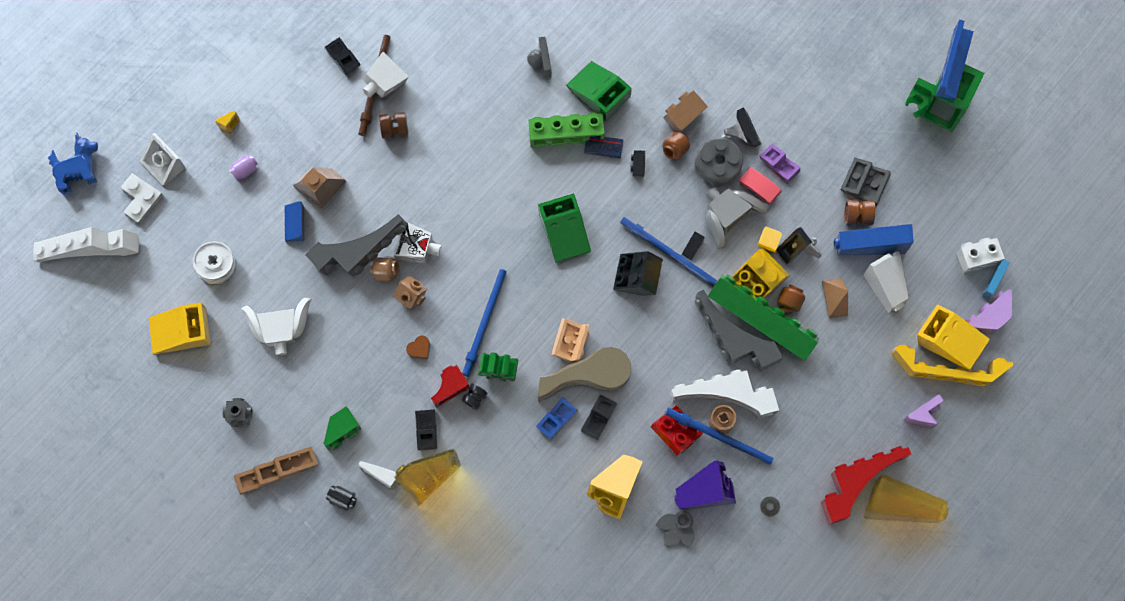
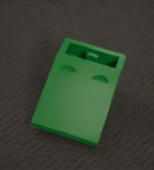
[566,61,632,121]
[538,193,591,263]

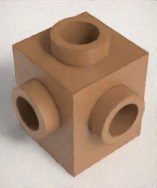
[393,276,427,310]

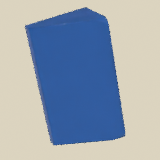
[285,201,304,242]

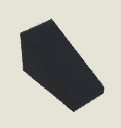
[682,231,705,260]

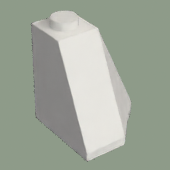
[863,251,908,313]

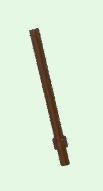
[358,34,391,136]

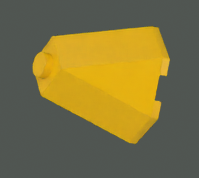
[587,455,642,519]

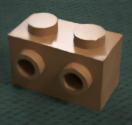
[663,90,708,132]

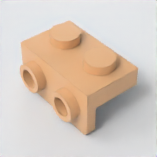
[551,318,589,363]

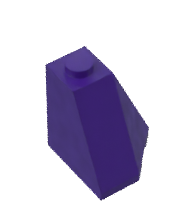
[674,460,736,510]

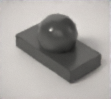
[527,36,552,78]

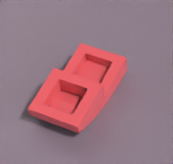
[739,167,782,205]

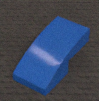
[536,397,578,439]

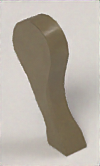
[538,347,631,402]

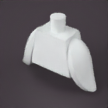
[241,298,312,356]

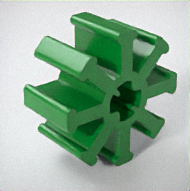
[478,352,519,382]

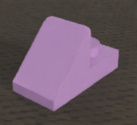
[903,395,944,428]

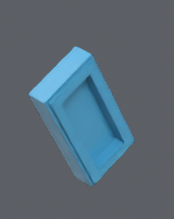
[982,260,1010,300]

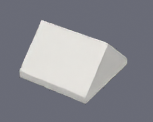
[139,133,186,186]

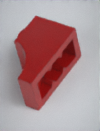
[431,365,469,408]

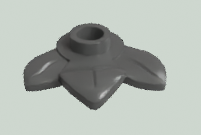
[656,511,695,547]

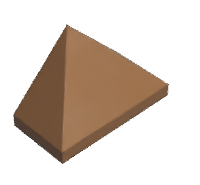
[822,278,848,318]

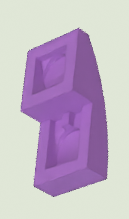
[759,144,801,183]

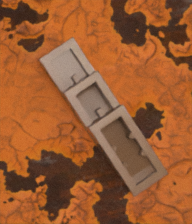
[234,446,318,495]

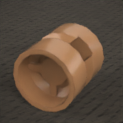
[708,405,737,434]

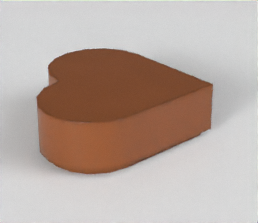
[406,335,430,359]

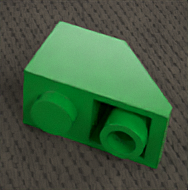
[323,406,361,451]

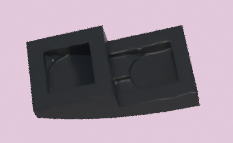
[325,37,361,75]
[581,394,617,440]
[415,409,437,450]

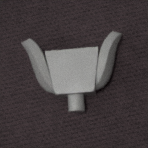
[706,188,771,249]

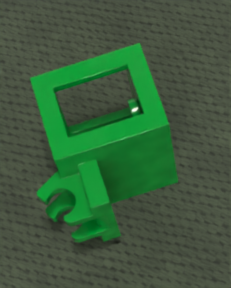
[905,64,985,132]

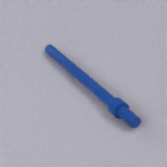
[620,217,718,287]
[462,269,507,377]
[664,407,773,465]

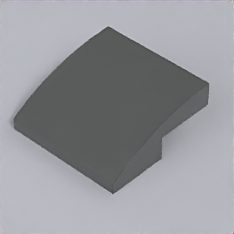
[841,157,891,206]

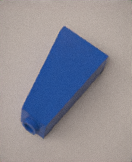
[834,224,914,256]

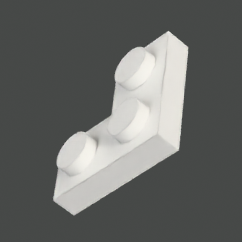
[120,173,163,224]

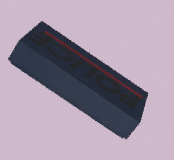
[584,136,624,159]

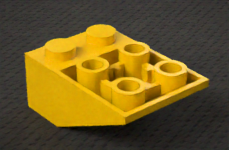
[732,248,790,299]
[149,302,211,355]
[917,304,990,371]

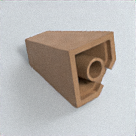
[293,167,346,208]

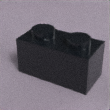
[630,150,645,177]

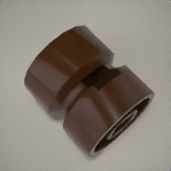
[379,112,408,139]

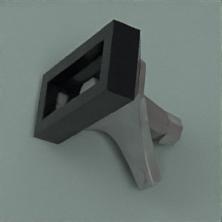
[721,107,762,147]
[776,227,822,264]

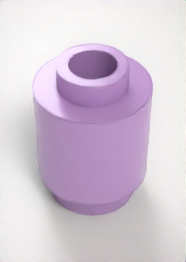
[229,154,258,181]

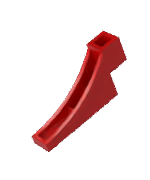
[821,446,912,525]

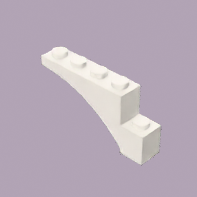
[33,227,139,263]
[670,369,779,419]

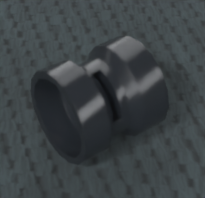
[461,383,488,410]

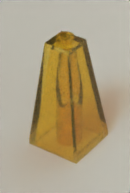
[864,474,949,523]

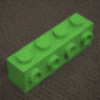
[528,112,605,147]

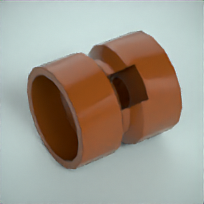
[844,200,875,225]

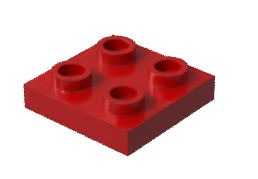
[650,405,703,456]

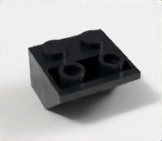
[613,251,663,296]

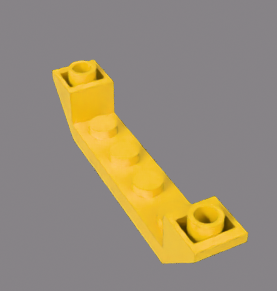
[892,345,1013,387]

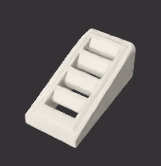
[358,461,401,489]

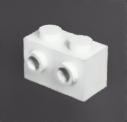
[956,237,1005,274]

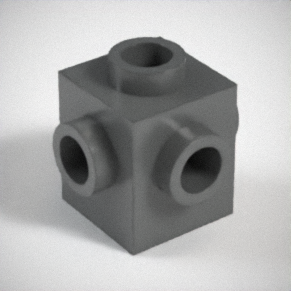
[223,398,253,427]

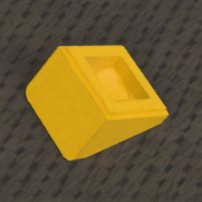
[215,110,240,134]
[757,227,782,252]

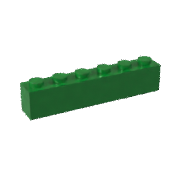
[708,274,819,361]

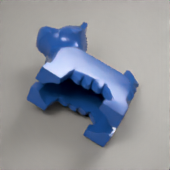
[48,132,98,195]

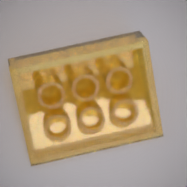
[394,449,461,507]

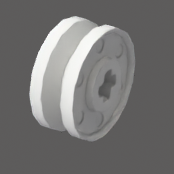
[193,241,236,285]

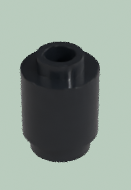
[326,485,357,511]

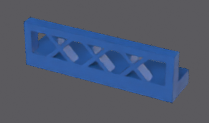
[935,19,974,101]

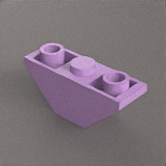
[966,289,1012,334]

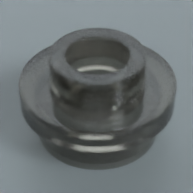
[760,497,780,517]

